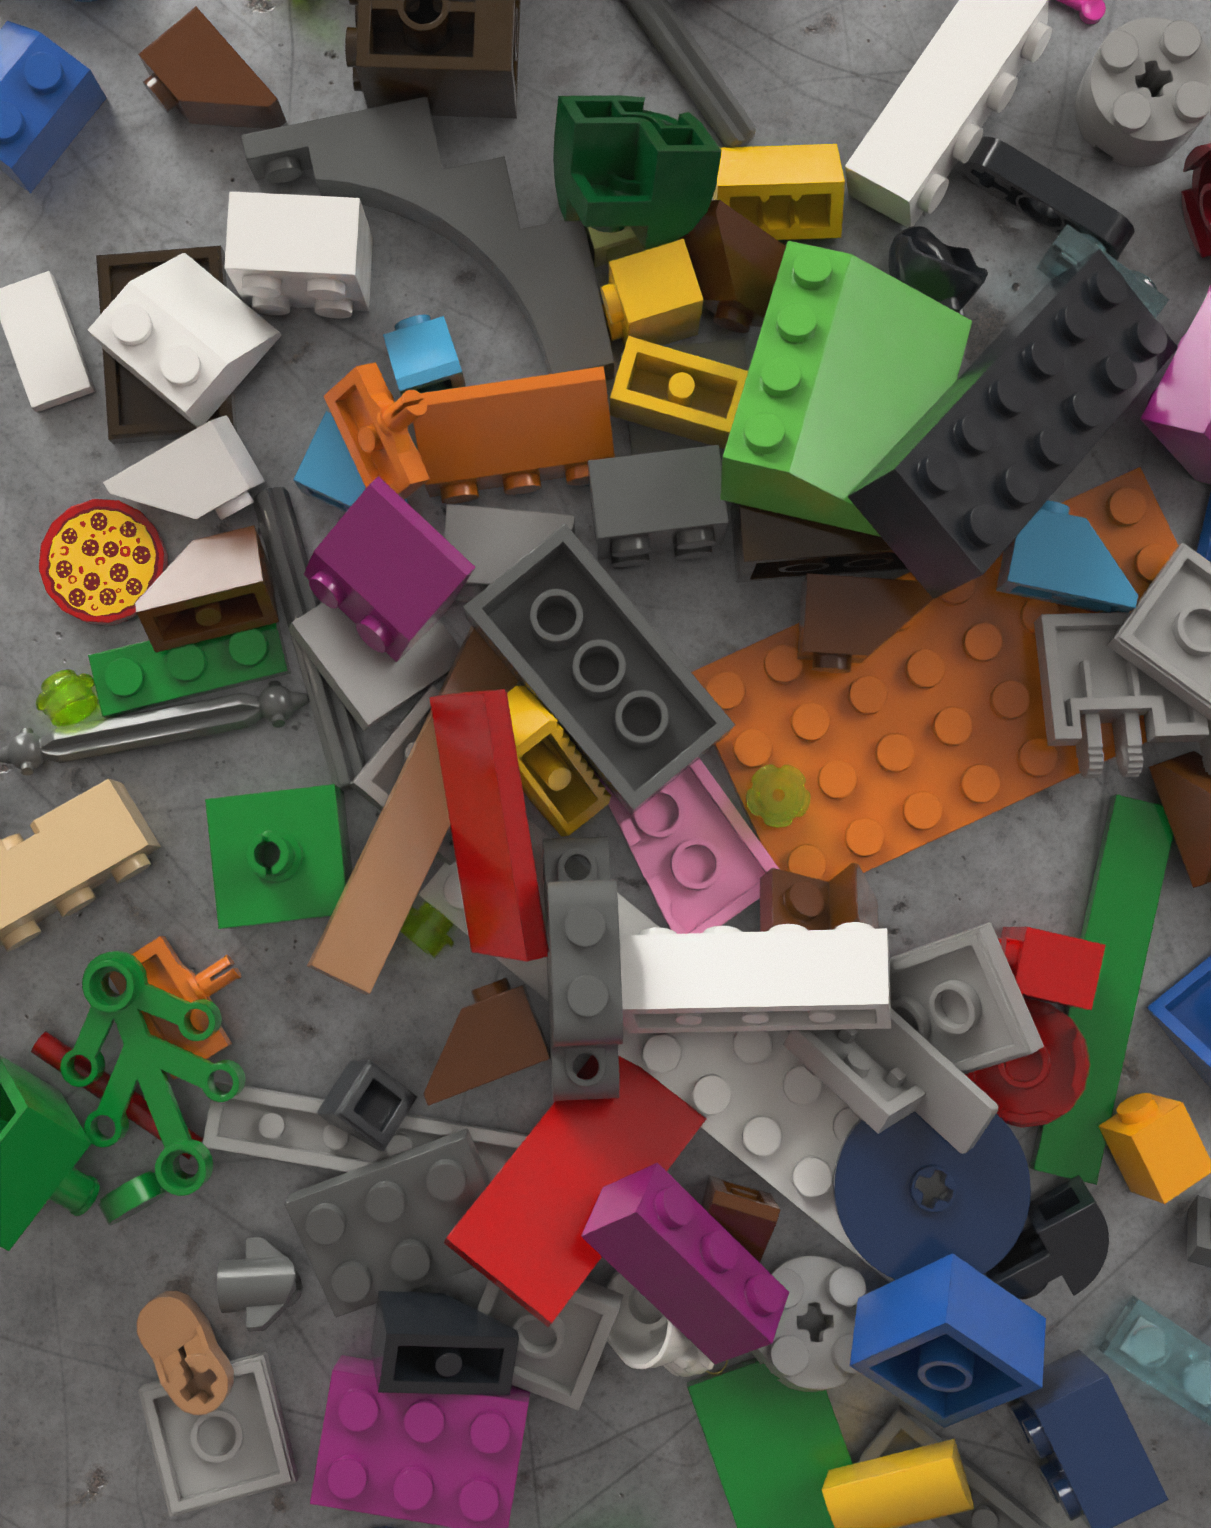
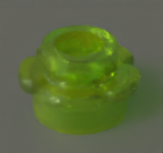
[35,669,98,727]
[746,764,811,828]
[400,901,455,959]

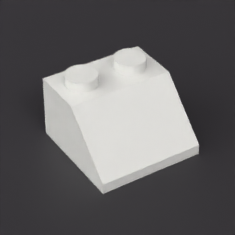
[88,253,281,428]

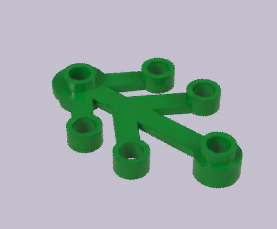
[60,951,246,1196]

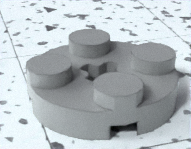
[752,1256,869,1392]

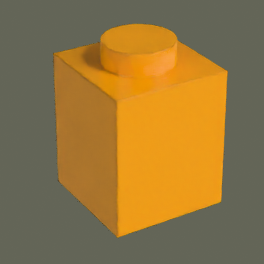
[1098,1093,1211,1204]

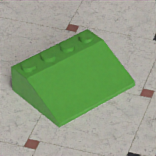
[720,241,972,537]

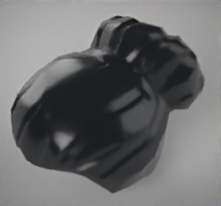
[888,226,988,317]

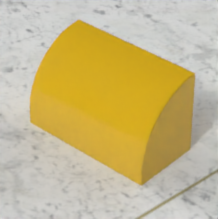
[713,144,845,240]
[822,1438,974,1528]

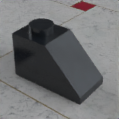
[371,1291,519,1395]

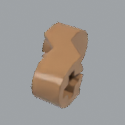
[136,1291,234,1415]

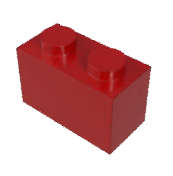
[997,926,1106,1010]

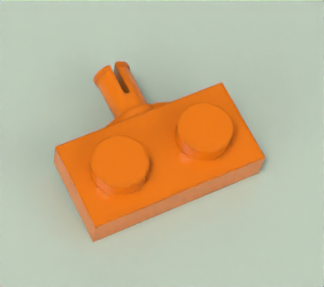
[323,362,430,500]
[109,936,242,1080]

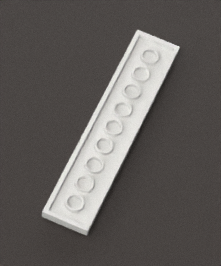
[419,820,948,1282]

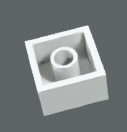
[224,191,373,319]

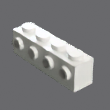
[845,0,1052,228]
[620,922,891,1033]

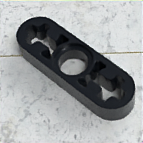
[963,137,1135,262]

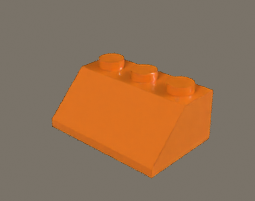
[413,366,615,504]

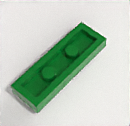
[88,622,291,718]

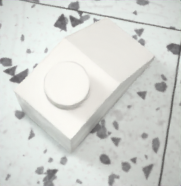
[103,415,265,520]

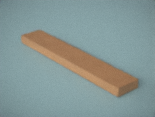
[307,625,518,995]

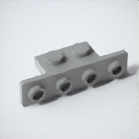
[783,1008,998,1154]

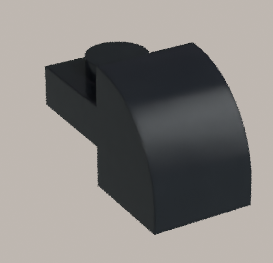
[986,1175,1109,1300]

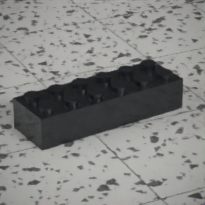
[847,249,1178,599]

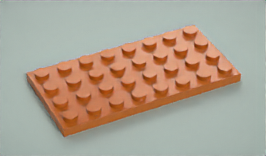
[691,467,1179,882]

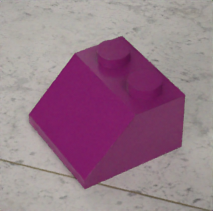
[303,476,475,662]

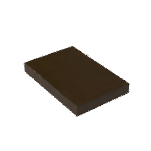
[96,245,237,444]

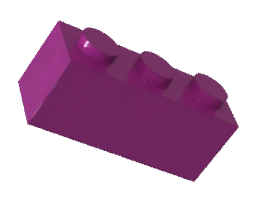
[581,1163,790,1364]

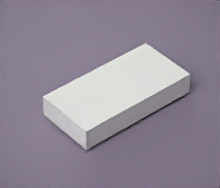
[0,271,96,413]

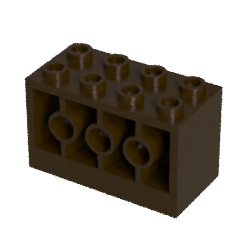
[345,0,521,119]

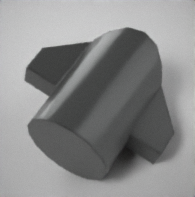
[217,1237,303,1332]

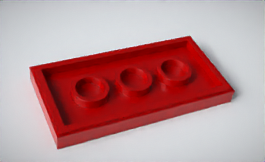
[429,689,549,962]
[444,1055,706,1327]

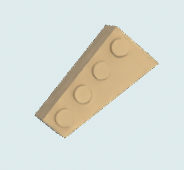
[0,779,161,952]

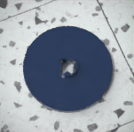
[833,1111,1031,1280]

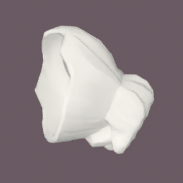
[606,1271,714,1377]

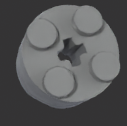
[1075,17,1211,167]

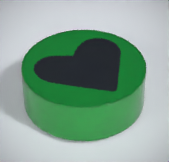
[98,1171,167,1225]

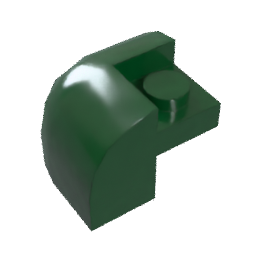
[553,95,722,250]

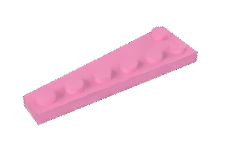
[594,758,779,934]

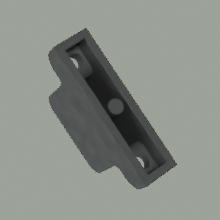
[542,836,623,1101]

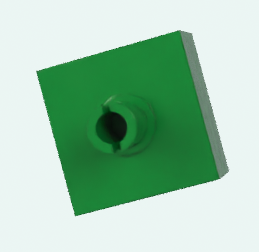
[205,784,353,929]
[0,1055,100,1251]

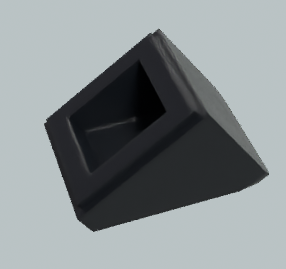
[317,1059,417,1151]

